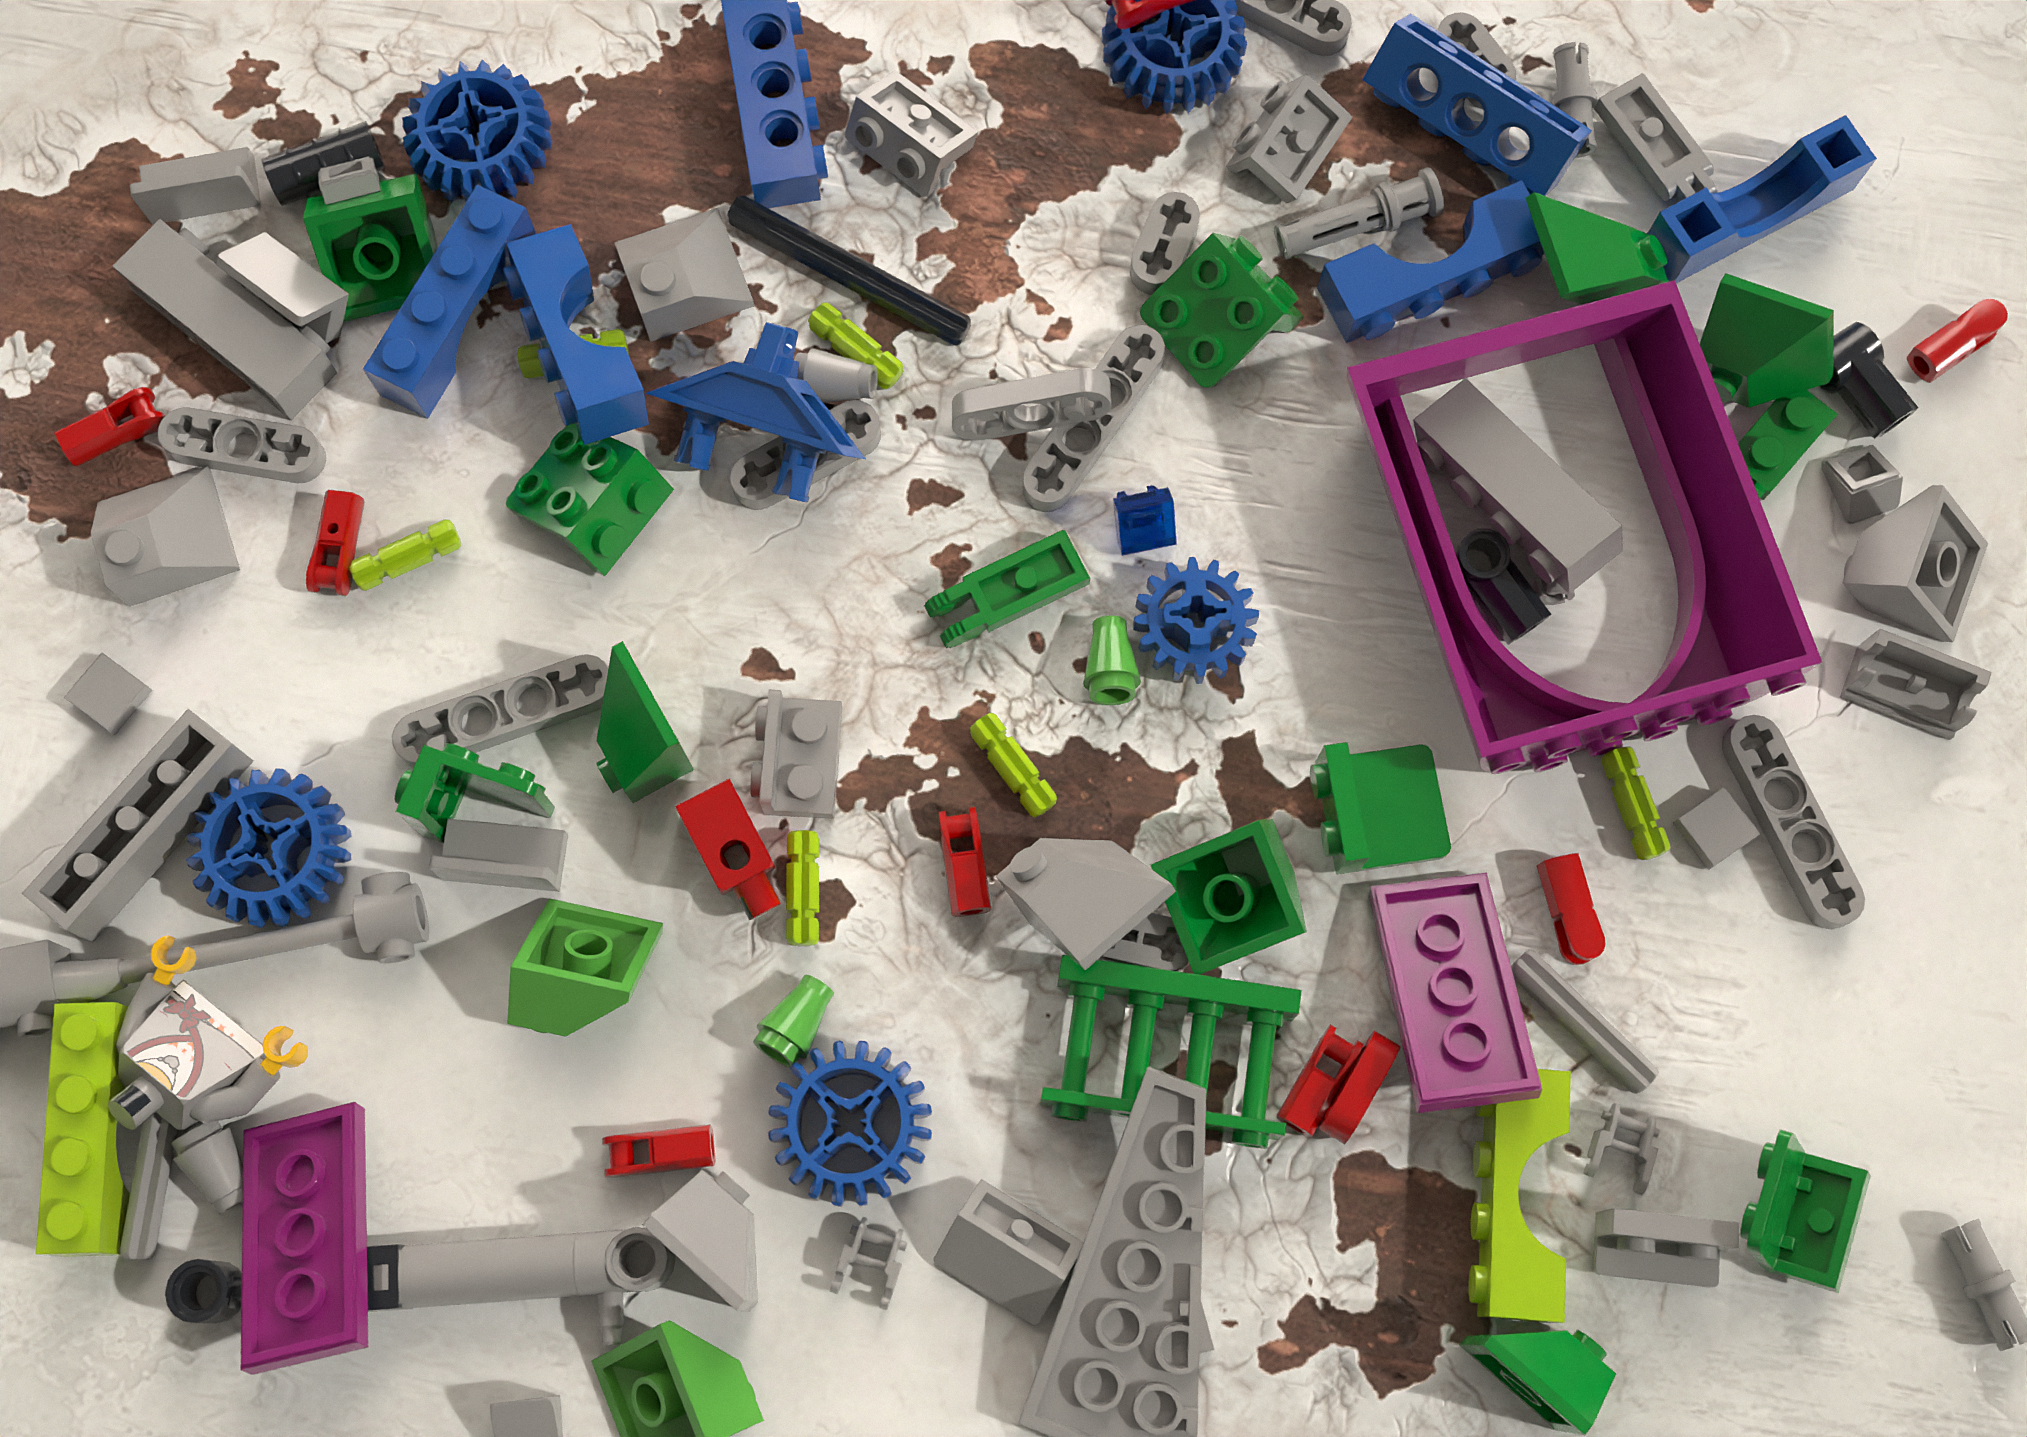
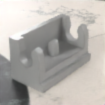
[1840,629,1992,740]

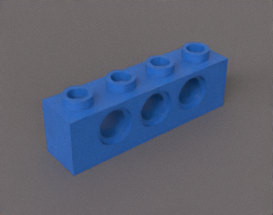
[721,0,828,208]
[1362,14,1592,196]

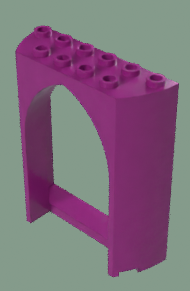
[1347,280,1822,774]

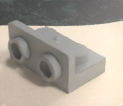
[845,70,978,197]
[1226,73,1352,204]
[750,689,843,819]
[1593,1208,1739,1287]

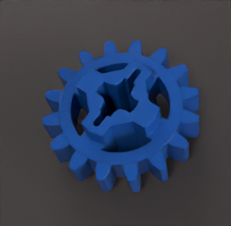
[1133,557,1259,684]

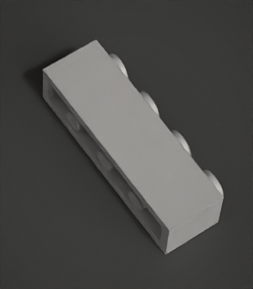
[113,219,337,420]
[1413,378,1623,594]
[22,709,254,942]

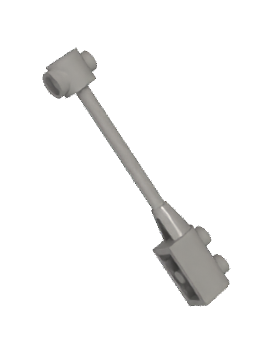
[0,872,429,1037]

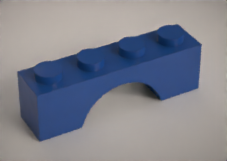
[1647,115,1877,283]
[1317,180,1544,343]
[363,185,537,419]
[502,224,649,445]

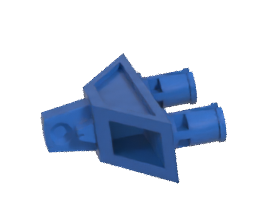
[645,322,867,502]

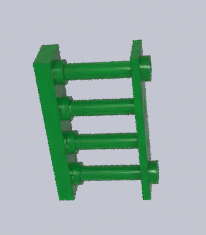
[1040,955,1302,1149]

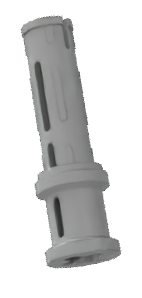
[1274,167,1444,260]

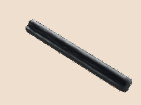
[727,195,971,346]

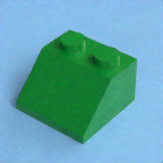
[303,174,438,322]

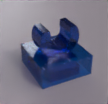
[1113,485,1177,556]

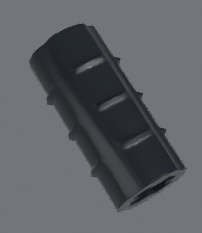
[261,121,386,206]

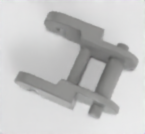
[1584,1103,1660,1195]
[830,1217,907,1310]

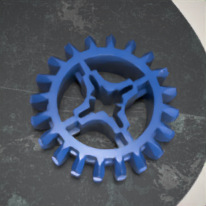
[1101,0,1247,115]
[402,59,552,203]
[185,768,352,928]
[768,1041,932,1207]

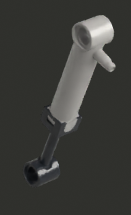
[165,1227,676,1345]

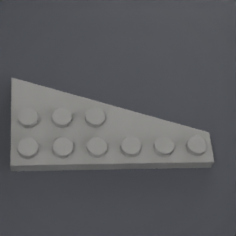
[1019,1066,1206,1437]

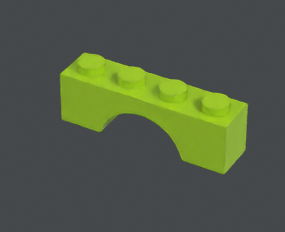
[36,1002,130,1257]
[1468,1069,1571,1323]

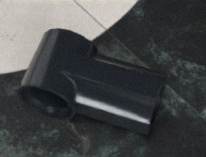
[1819,322,1919,439]
[1454,529,1552,645]

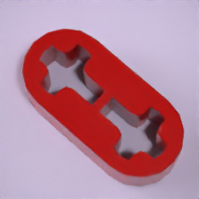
[1318,1030,1401,1144]

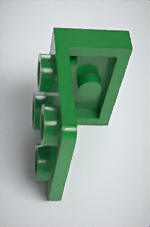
[1140,233,1305,388]
[506,424,674,576]
[1310,742,1451,875]
[395,743,555,844]
[1740,1130,1871,1293]

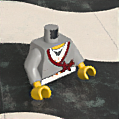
[108,936,308,1130]

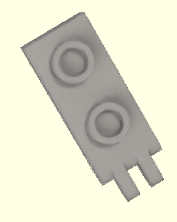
[1594,73,1718,202]

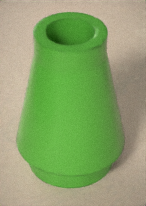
[1083,615,1141,705]
[753,975,834,1068]

